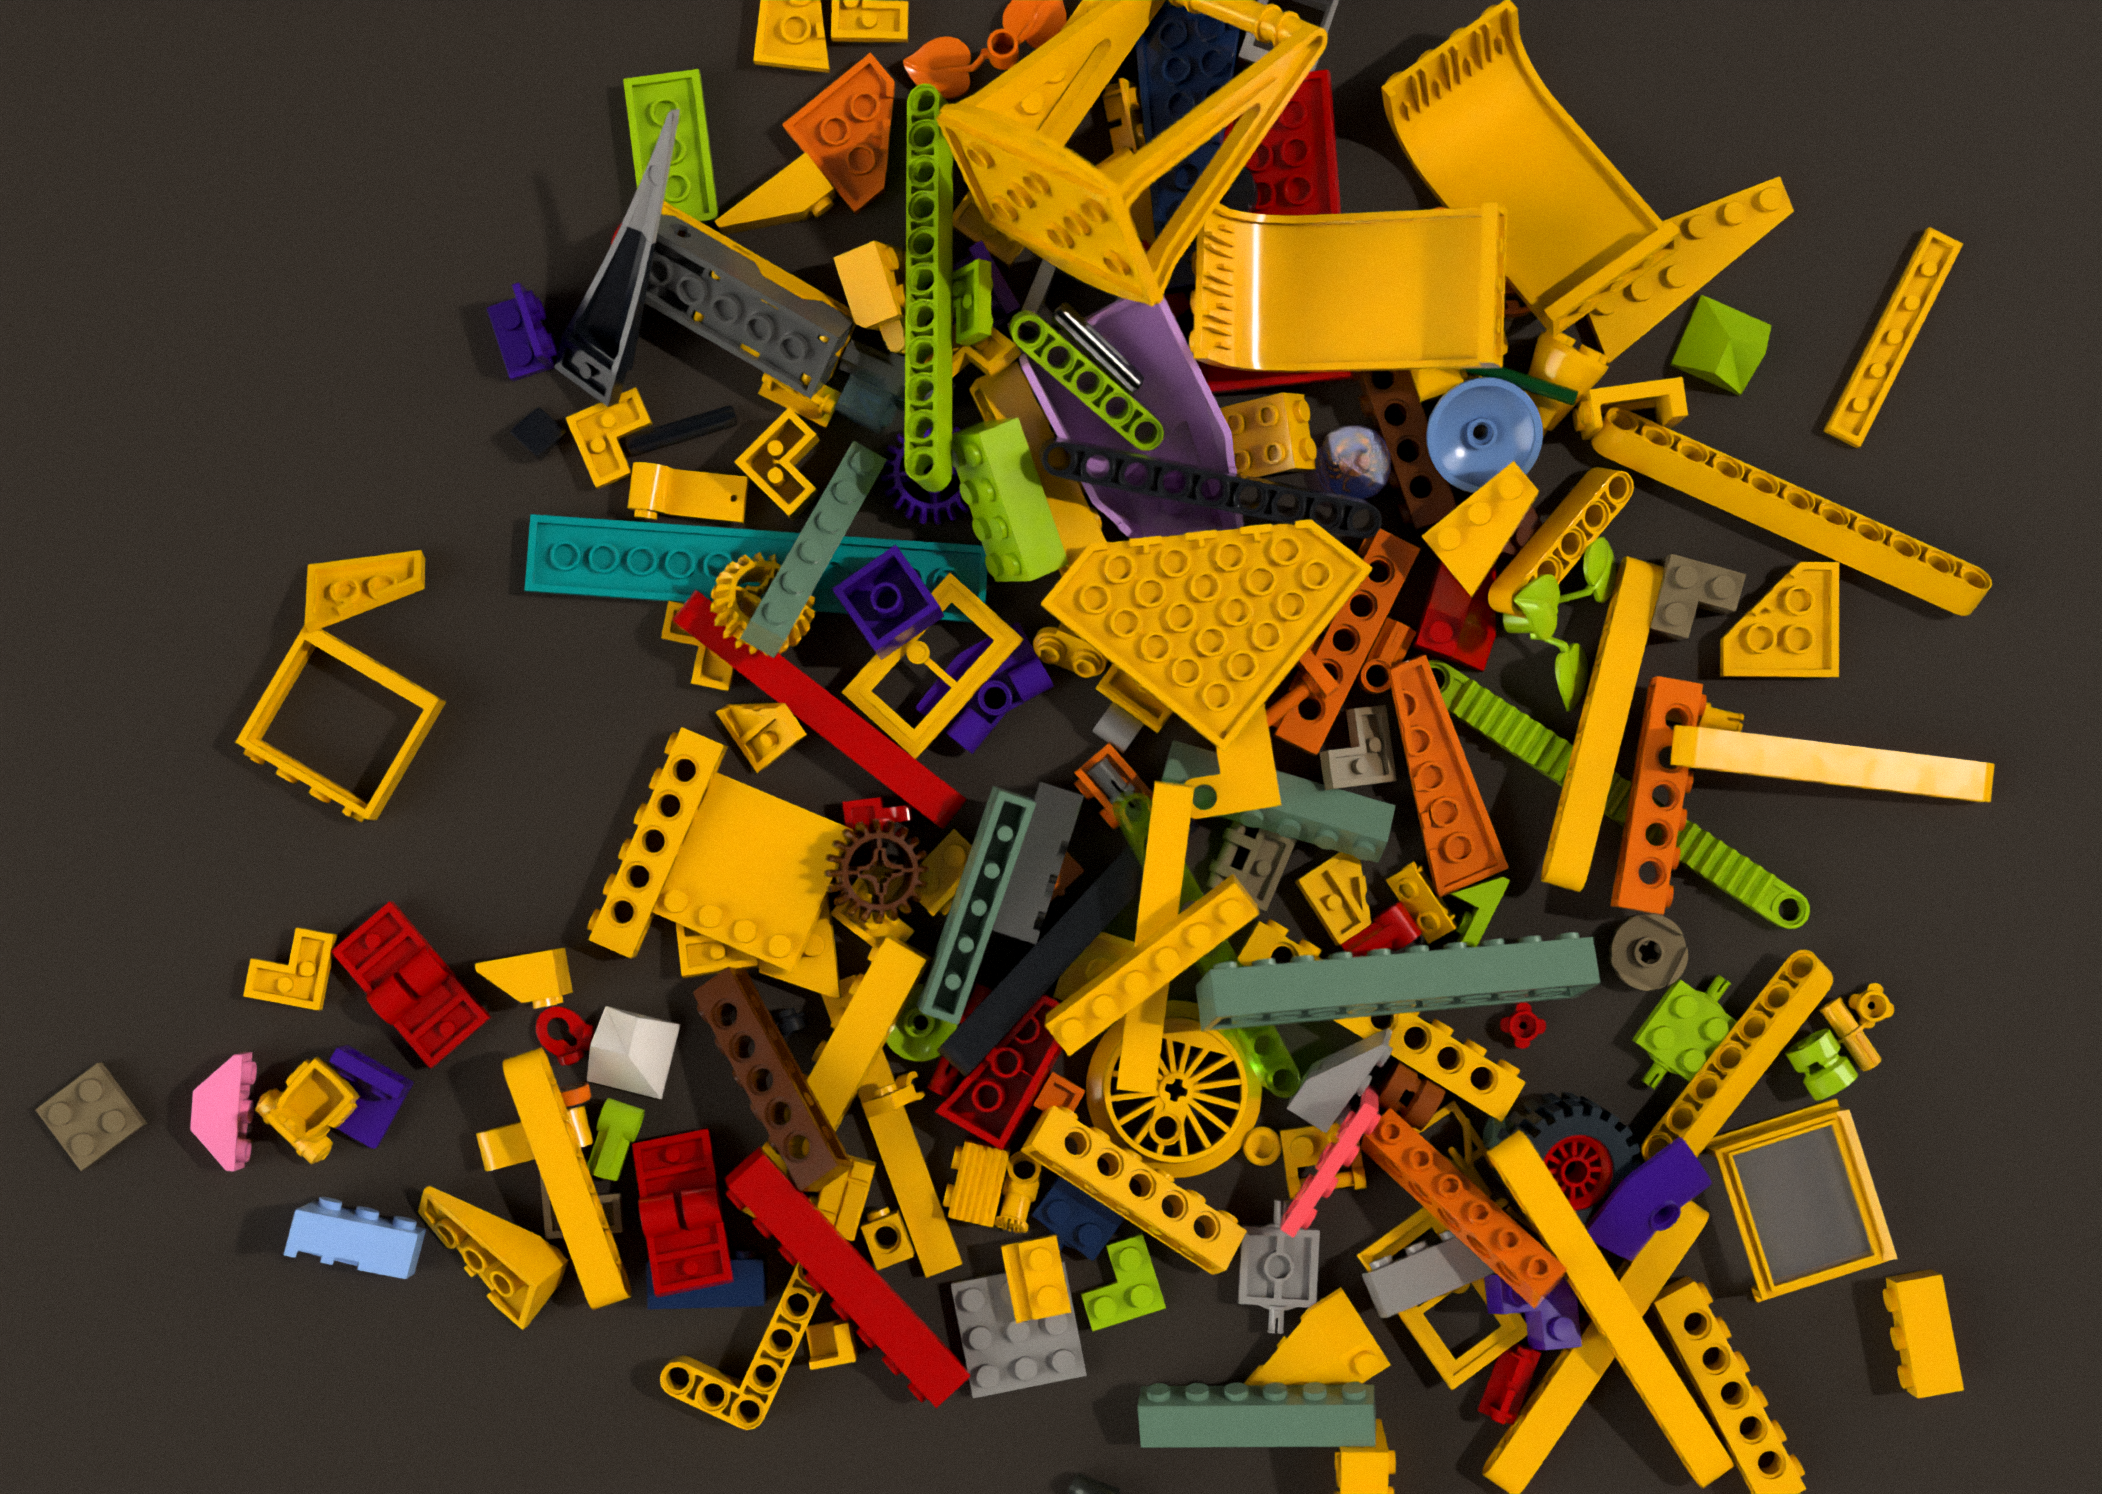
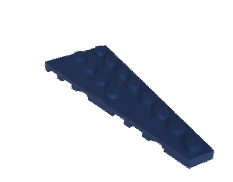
[1135,0,1240,295]

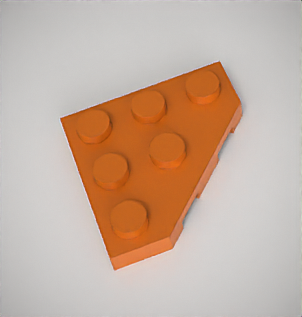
[782,52,895,215]

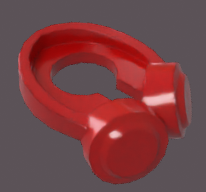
[536,1006,594,1066]

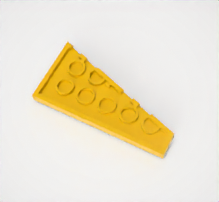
[1586,176,1794,365]

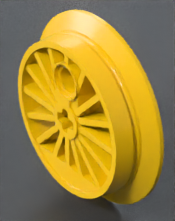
[1086,1000,1262,1178]

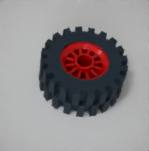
[1492,1092,1642,1227]

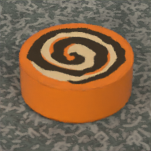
[559,1082,591,1107]

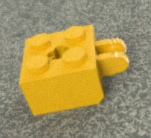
[833,241,906,354]

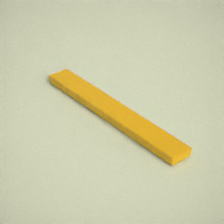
[1117,781,1194,1094]
[821,974,963,1278]

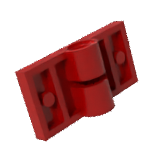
[331,901,492,1069]
[632,1129,734,1298]

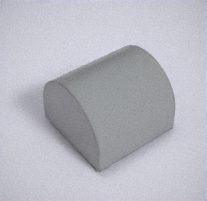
[1092,702,1144,754]

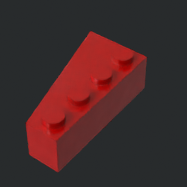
[935,994,1063,1150]

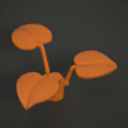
[903,0,1067,99]

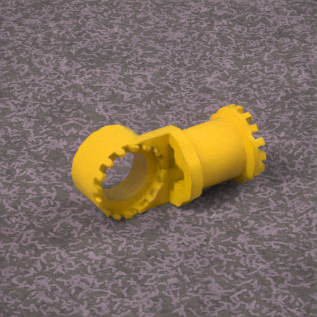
[994,1151,1042,1233]

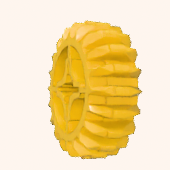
[710,552,815,656]

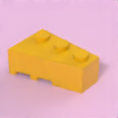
[1422,461,1539,598]

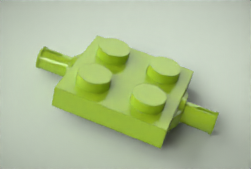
[1632,974,1737,1090]

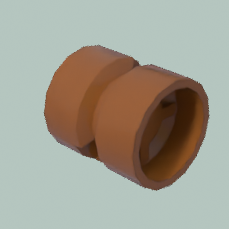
[1378,1060,1446,1131]

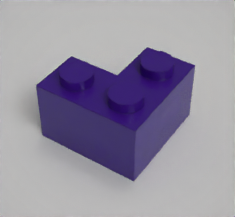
[1484,1274,1582,1350]

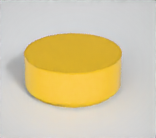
[1242,1126,1282,1166]

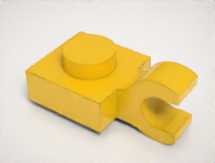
[862,1071,925,1118]

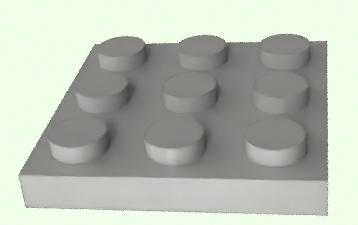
[951,1260,1087,1398]

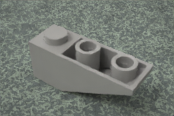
[1287,1028,1393,1133]

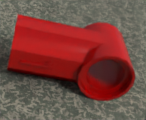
[1340,901,1422,957]

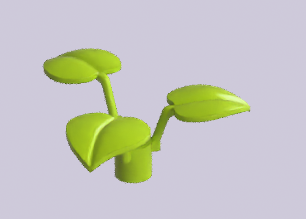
[1503,536,1617,712]

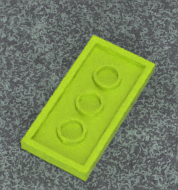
[623,69,719,224]

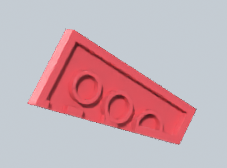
[1280,1084,1381,1238]

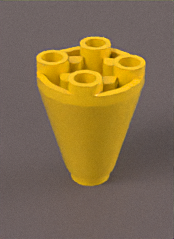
[1524,330,1609,438]

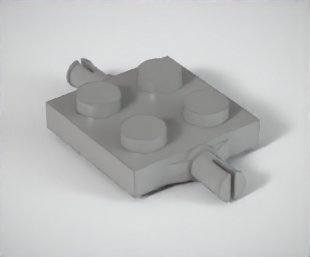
[1238,1199,1320,1334]

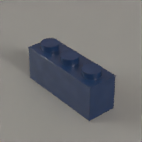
[646,1248,768,1310]

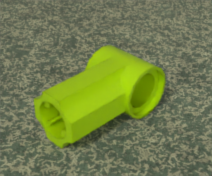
[587,1098,645,1181]

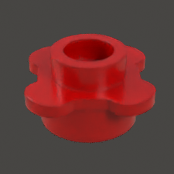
[1500,1003,1546,1049]

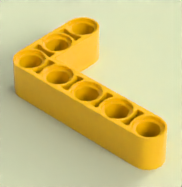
[660,1262,823,1430]

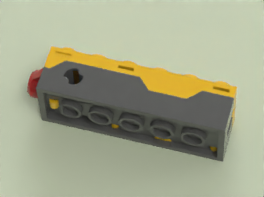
[611,201,856,399]

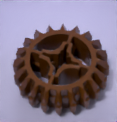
[824,819,929,924]

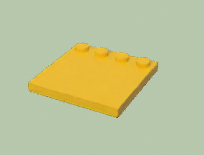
[652,772,856,974]

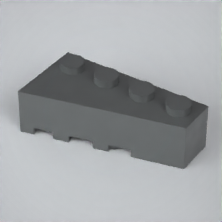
[992,782,1084,944]

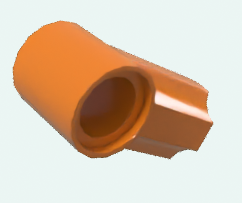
[1357,617,1417,695]

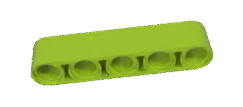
[1009,310,1164,451]

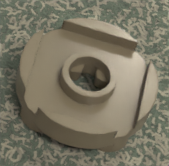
[1608,914,1688,991]

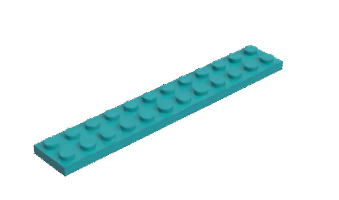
[525,514,988,623]

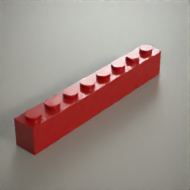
[725,1146,971,1408]

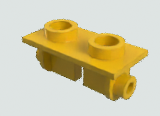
[1102,78,1146,154]
[758,372,843,428]
[1386,861,1457,944]

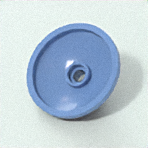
[1426,377,1543,493]

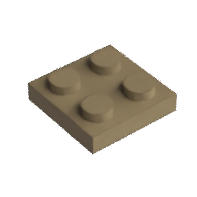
[35,1062,147,1171]

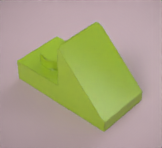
[1449,877,1510,948]

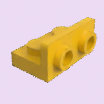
[914,829,972,917]

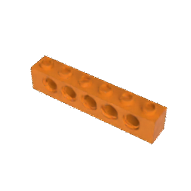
[1272,529,1420,756]
[1610,676,1707,915]
[1360,1108,1567,1309]

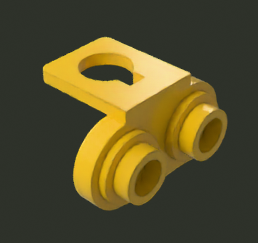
[1033,622,1108,678]

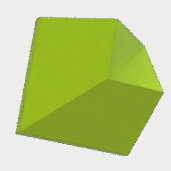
[1670,295,1772,396]

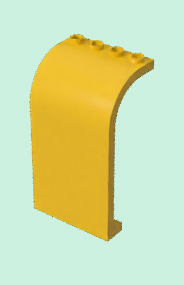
[1381,0,1681,338]
[1189,202,1507,373]

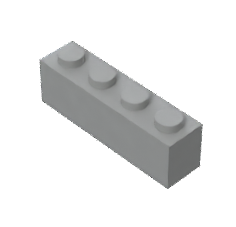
[1362,1215,1511,1318]

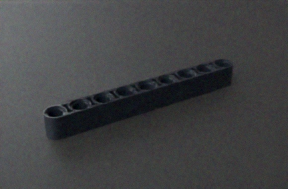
[1039,437,1382,538]
[937,818,1199,1077]

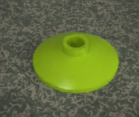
[886,984,958,1062]

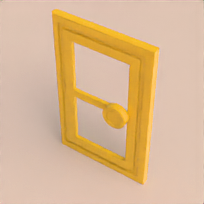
[842,573,1024,759]
[1357,1207,1528,1390]

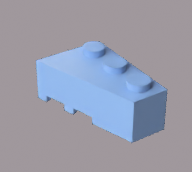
[284,1197,426,1279]

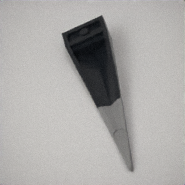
[554,109,680,407]

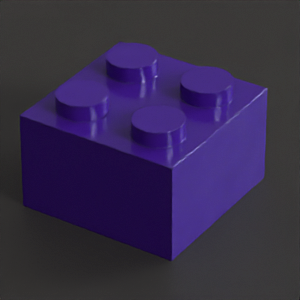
[832,544,944,660]

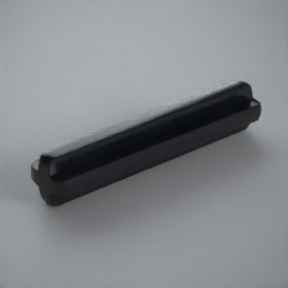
[1051,302,1144,394]
[626,405,738,456]

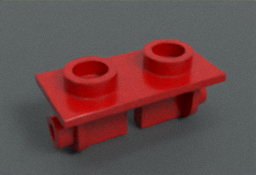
[1477,1343,1541,1425]

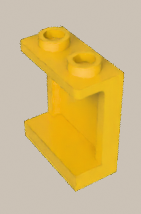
[1572,377,1688,440]

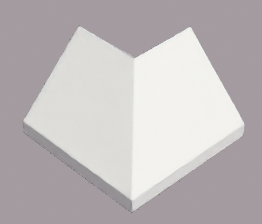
[587,1006,681,1099]

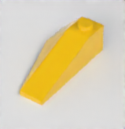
[418,1186,568,1330]
[1243,1287,1390,1386]

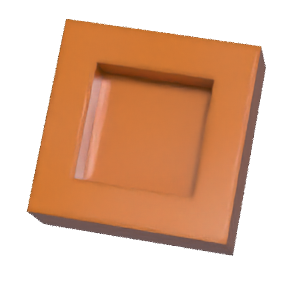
[1033,1071,1086,1112]

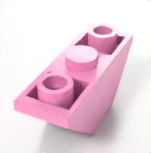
[190,1052,257,1171]

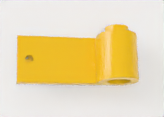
[627,462,749,523]

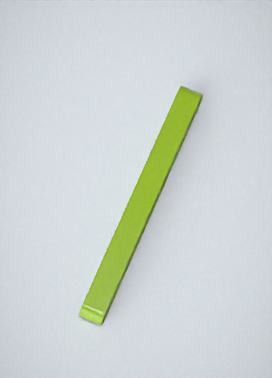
[904,84,953,492]

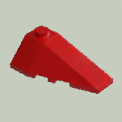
[1411,503,1496,672]

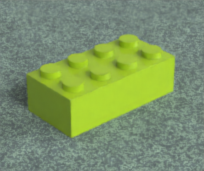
[952,417,1069,582]

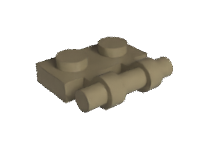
[1206,820,1297,911]

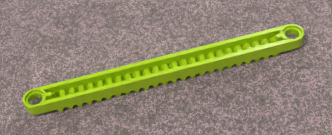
[1428,660,1810,929]

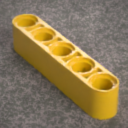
[1488,467,1634,618]

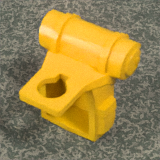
[255,1057,360,1164]

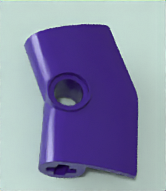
[916,622,1054,754]
[1585,1137,1713,1261]

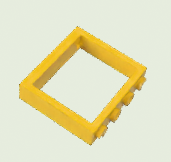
[235,625,446,823]

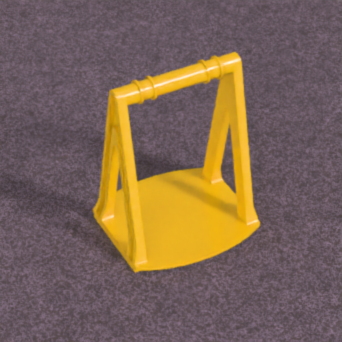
[936,0,1328,307]

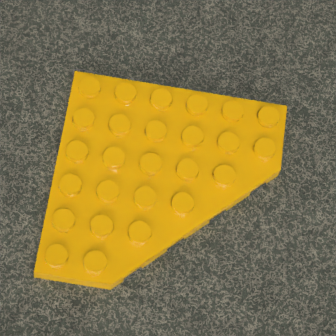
[1041,519,1373,752]

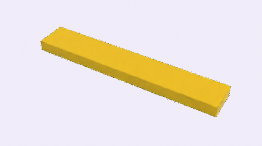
[1823,227,1963,448]

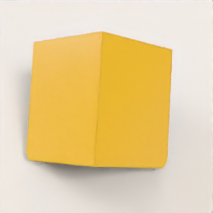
[806,1317,858,1370]

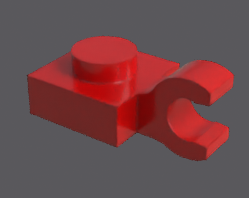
[842,797,913,836]

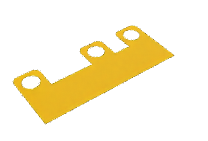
[1184,704,1281,819]

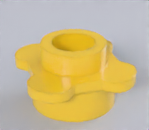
[1848,983,1894,1028]

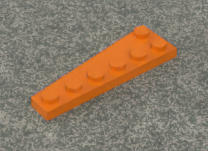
[1387,654,1509,897]

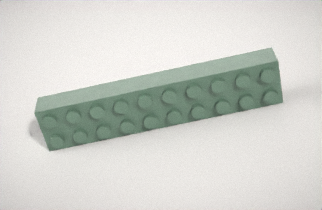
[1195,932,1600,1032]

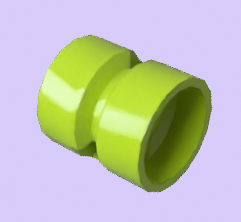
[1785,1028,1858,1101]

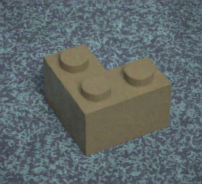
[1649,554,1746,641]

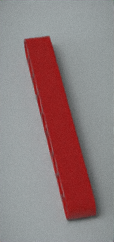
[672,589,967,830]

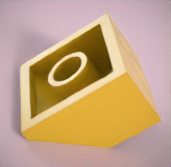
[475,947,573,1008]

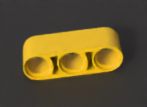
[476,1106,594,1171]

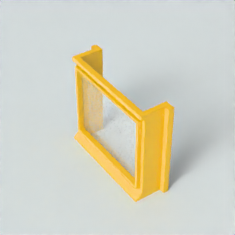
[1706,1098,1898,1303]

